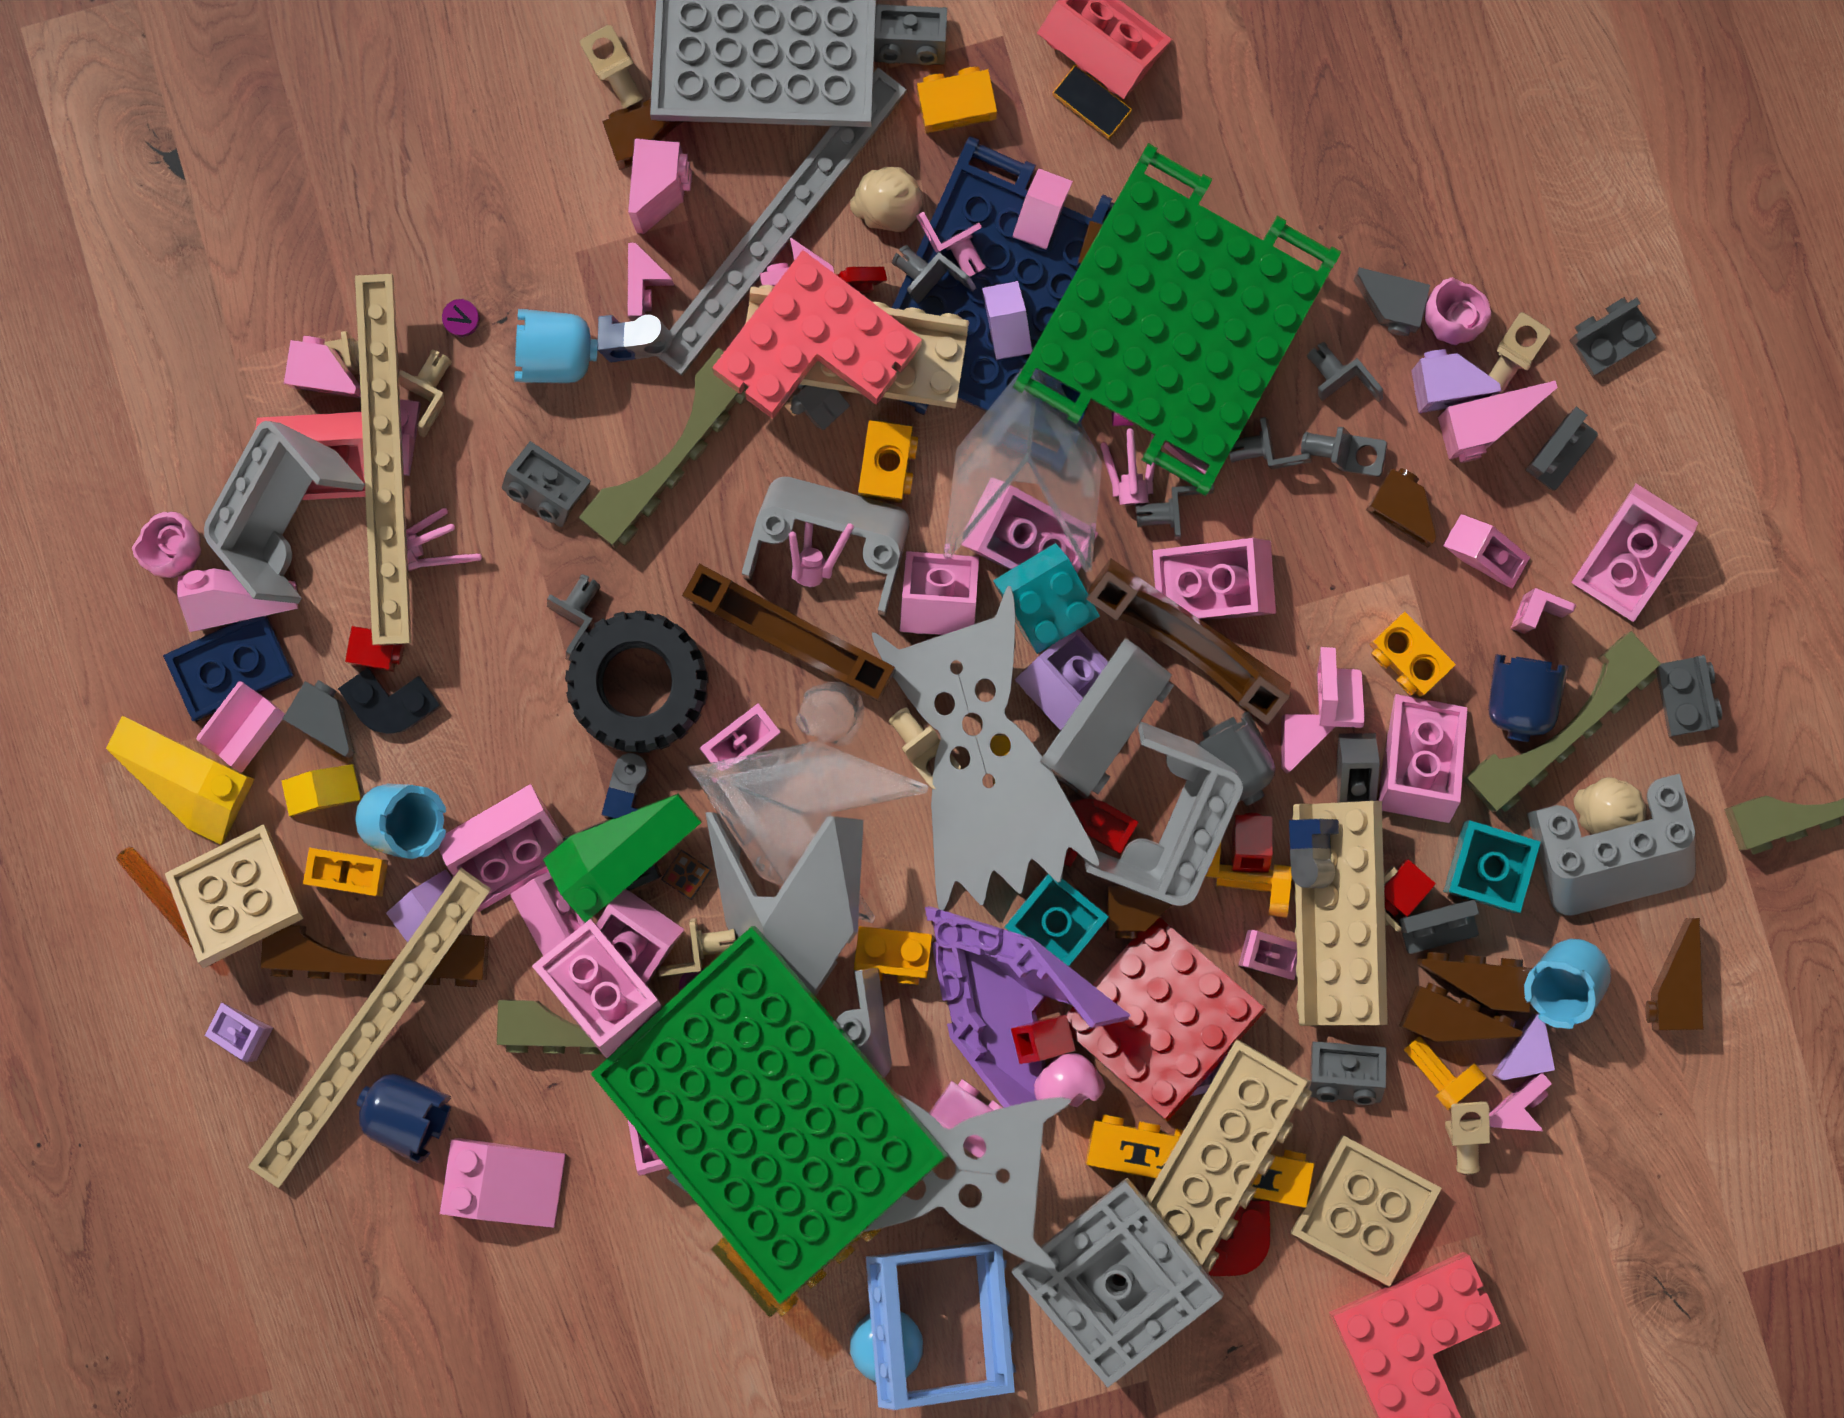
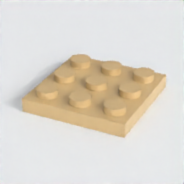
[165,824,303,968]
[1290,1135,1442,1287]

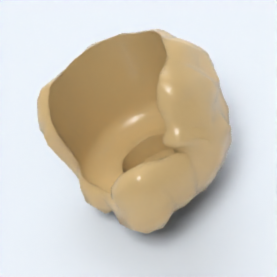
[850,167,923,232]
[1574,777,1646,834]

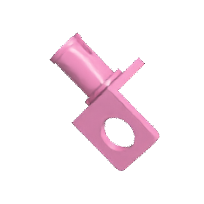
[916,212,986,276]

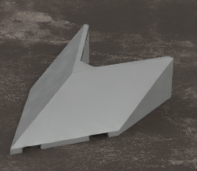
[705,812,864,997]

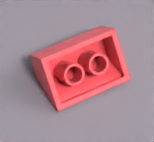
[1037,0,1172,99]
[255,412,365,500]

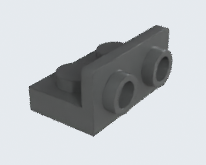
[874,4,947,65]
[1569,297,1657,377]
[1525,406,1598,491]
[502,441,591,527]
[1655,655,1722,737]
[1398,900,1479,954]
[1308,1041,1386,1105]

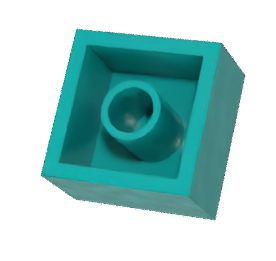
[993,543,1100,654]
[1443,820,1541,913]
[1004,874,1109,966]

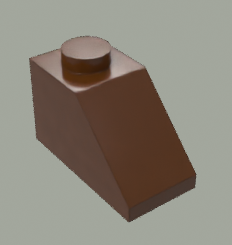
[1366,468,1436,548]
[1107,886,1173,938]

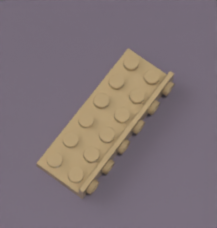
[745,285,969,409]
[1292,801,1388,1026]
[1145,1040,1312,1273]

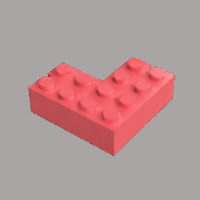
[712,250,922,419]
[1329,1252,1501,1418]

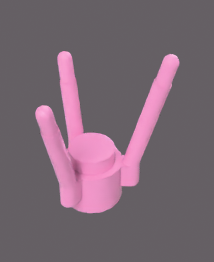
[1100,428,1155,505]
[406,508,482,571]
[789,522,854,587]

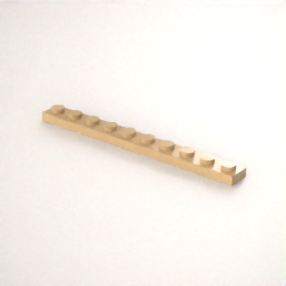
[355,274,412,645]
[248,868,491,1189]

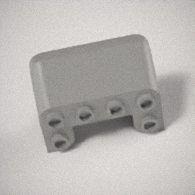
[1527,773,1696,915]

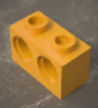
[1369,611,1456,697]
[303,848,389,897]

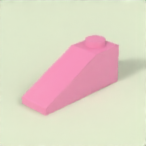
[177,568,298,632]

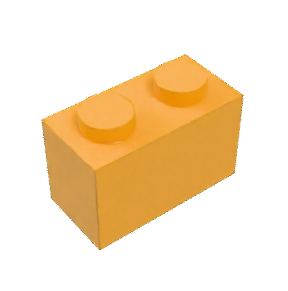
[917,67,997,134]

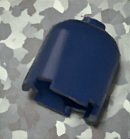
[1488,654,1569,742]
[357,1074,451,1164]

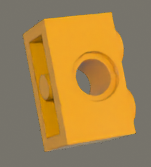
[858,420,919,503]

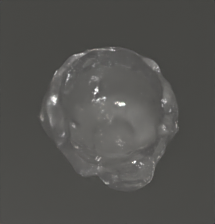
[795,681,865,747]

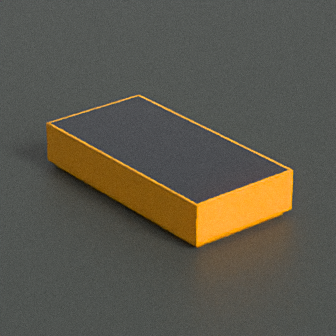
[1052,65,1132,140]

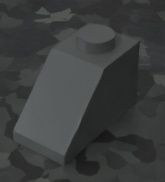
[1353,267,1430,336]
[283,680,355,758]
[1336,733,1380,803]

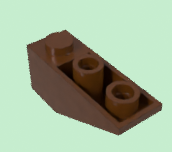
[1417,952,1532,1013]
[1399,982,1523,1042]

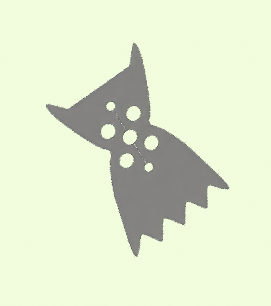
[872,586,1099,911]
[865,1093,1071,1269]

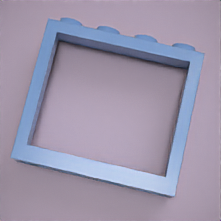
[866,1242,1016,1410]

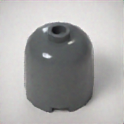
[1191,712,1276,806]

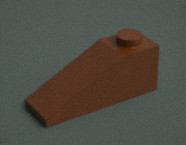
[1645,918,1704,1031]

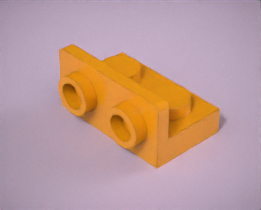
[853,926,932,985]

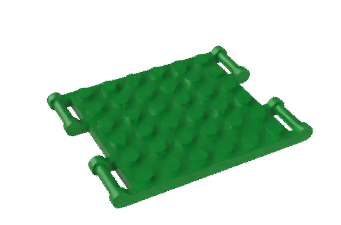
[1012,143,1341,496]

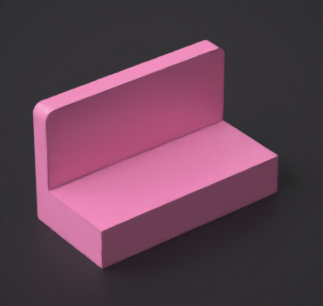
[1510,588,1576,634]
[1317,647,1365,728]
[196,681,285,773]
[511,872,585,957]

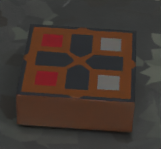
[661,849,712,900]

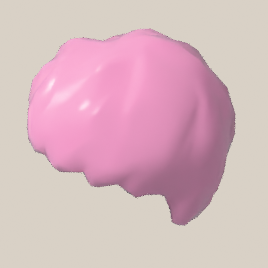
[1424,277,1491,345]
[132,512,201,578]
[1034,1053,1105,1107]

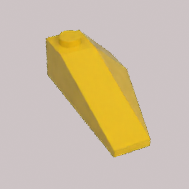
[106,716,255,845]

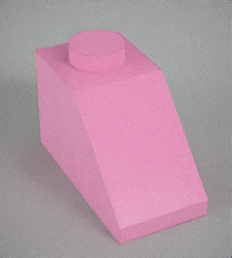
[284,336,361,398]
[1443,514,1530,589]

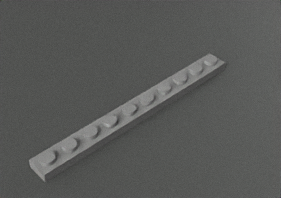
[657,68,907,376]

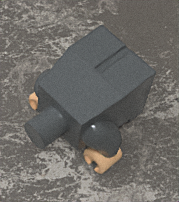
[785,384,850,430]

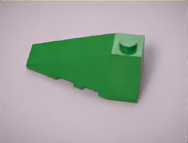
[543,793,702,923]

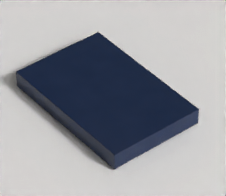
[163,615,295,722]

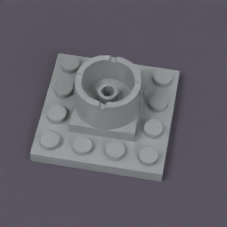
[1012,1178,1224,1388]

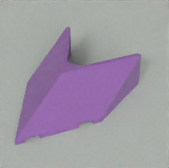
[925,906,1131,1108]

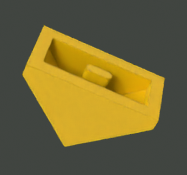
[281,764,361,817]

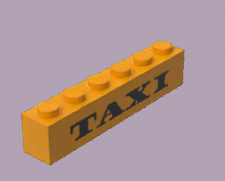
[1085,1114,1314,1208]

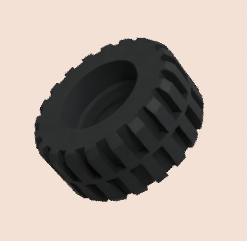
[565,610,709,753]

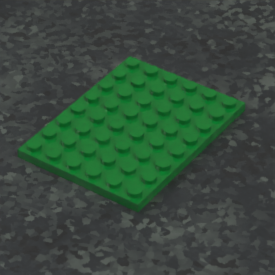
[591,926,949,1304]

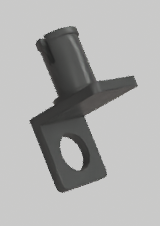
[892,245,976,304]
[1307,342,1384,402]
[1229,417,1313,470]
[1301,427,1388,477]
[1136,484,1214,540]
[547,574,601,661]

